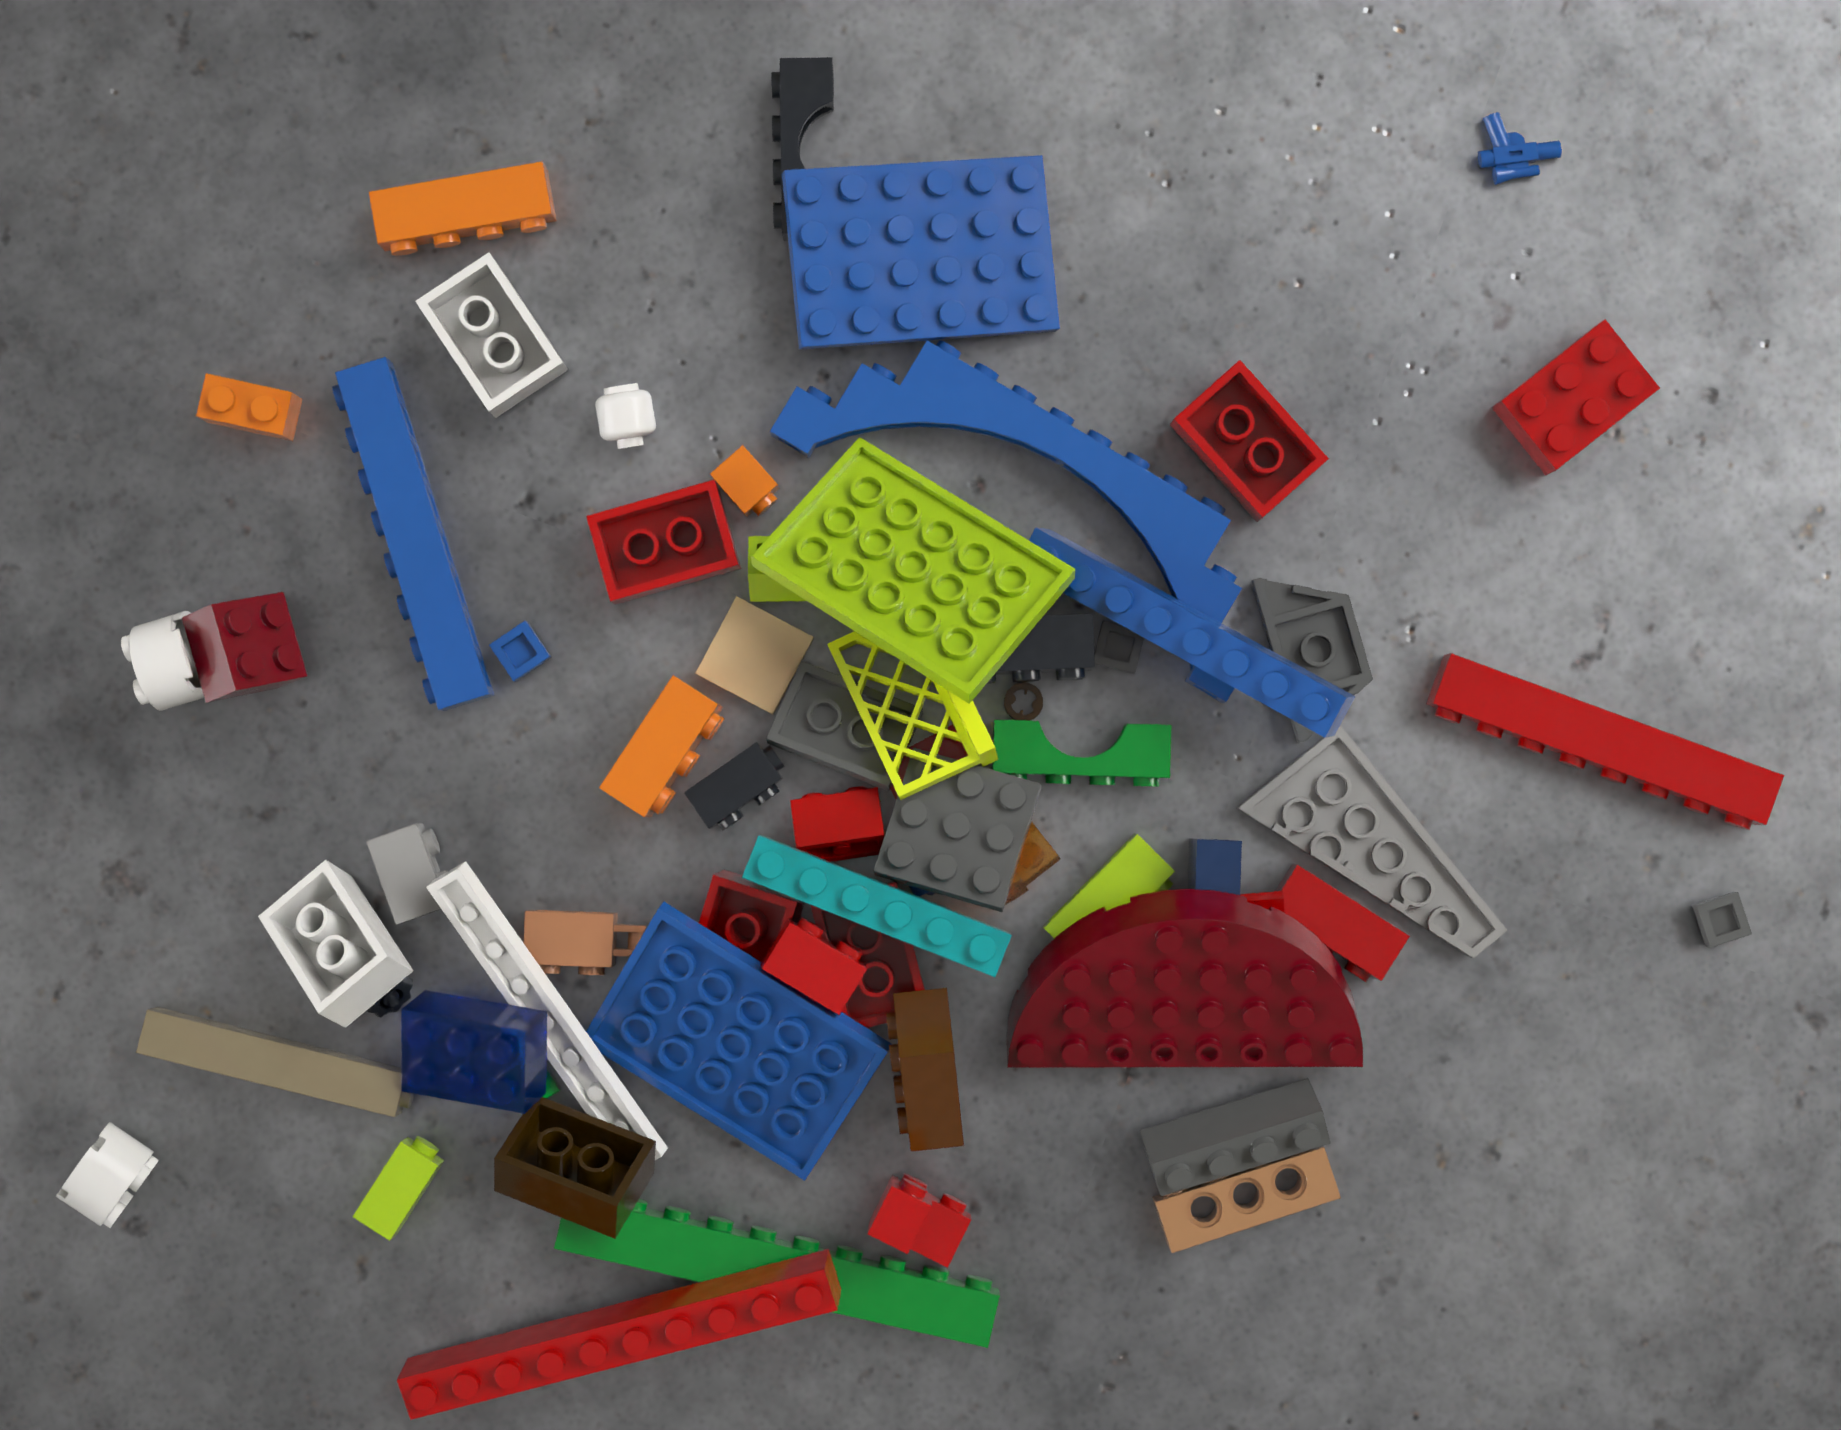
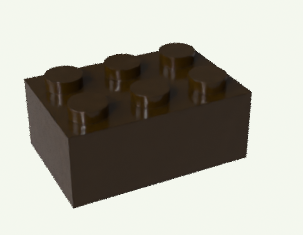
[494,1094,656,1239]

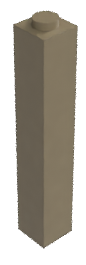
[136,1007,416,1117]

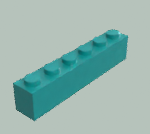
[742,835,1012,977]

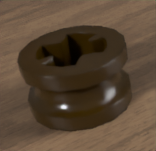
[1004,682,1043,721]

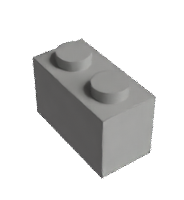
[366,823,448,925]

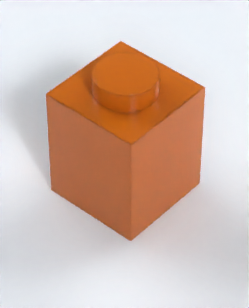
[710,445,780,517]

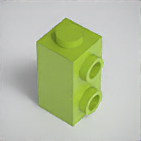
[353,1136,445,1241]

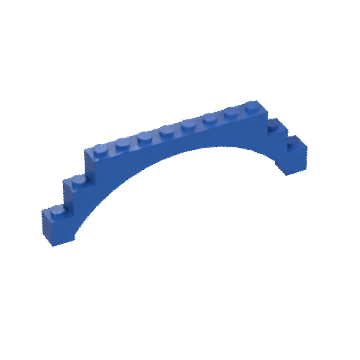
[770,340,1242,703]

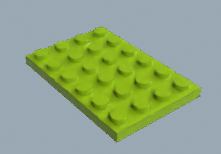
[751,437,1075,704]

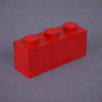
[1275,864,1410,982]

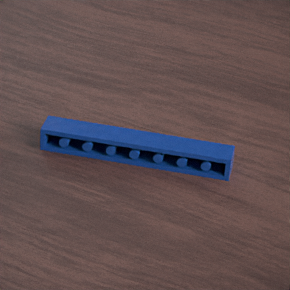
[332,357,495,711]
[1029,527,1356,738]

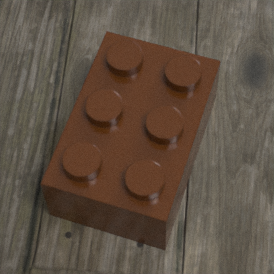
[886,988,964,1152]

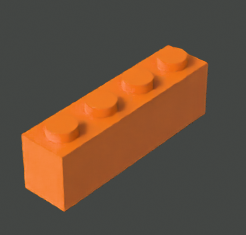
[369,161,557,256]

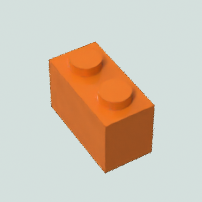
[196,373,303,441]

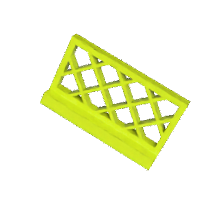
[827,631,998,800]

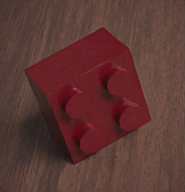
[182,592,308,703]

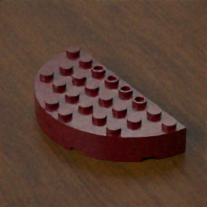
[1006,889,1363,1068]

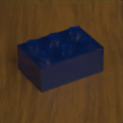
[401,990,547,1114]

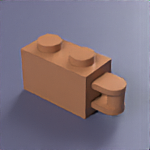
[524,910,646,975]

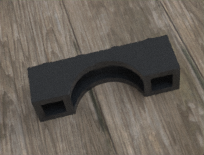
[771,57,834,241]

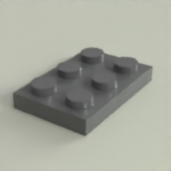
[766,661,923,791]

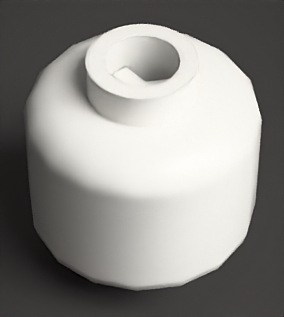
[595,383,656,449]

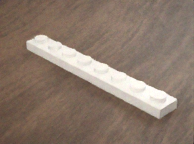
[426,861,668,1160]

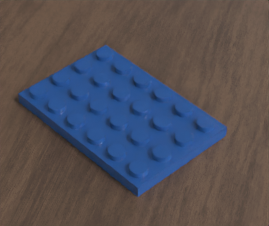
[782,155,1060,350]
[586,901,892,1181]

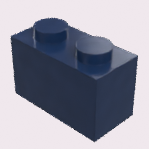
[1188,838,1242,895]

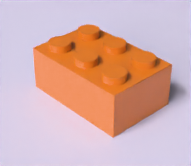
[599,675,725,817]

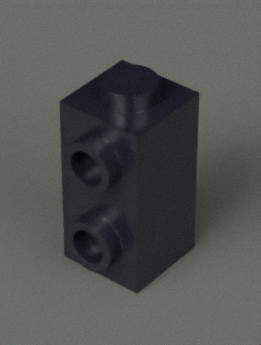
[684,742,785,831]

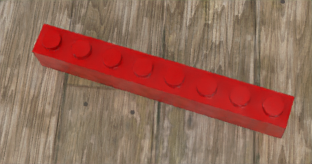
[1426,653,1784,830]

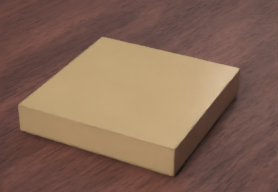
[695,596,814,715]

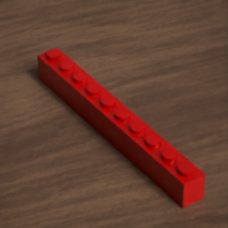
[397,1249,842,1420]

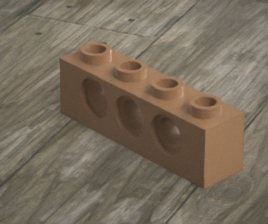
[1152,1146,1341,1253]

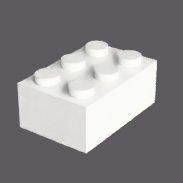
[415,252,569,418]
[258,860,413,1028]

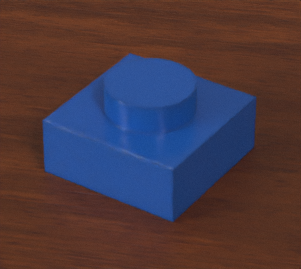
[489,620,552,682]

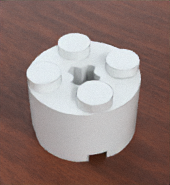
[121,611,204,711]
[56,1122,159,1228]

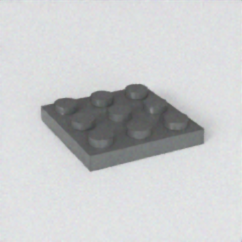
[873,748,1041,913]

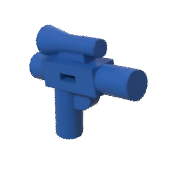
[1478,112,1562,185]

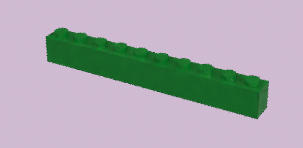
[554,1199,1000,1348]

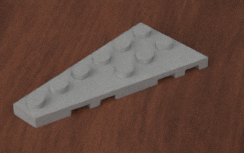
[1237,725,1508,958]

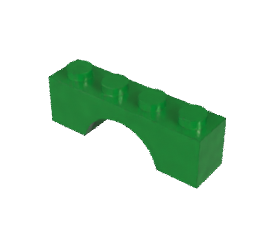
[992,720,1172,787]

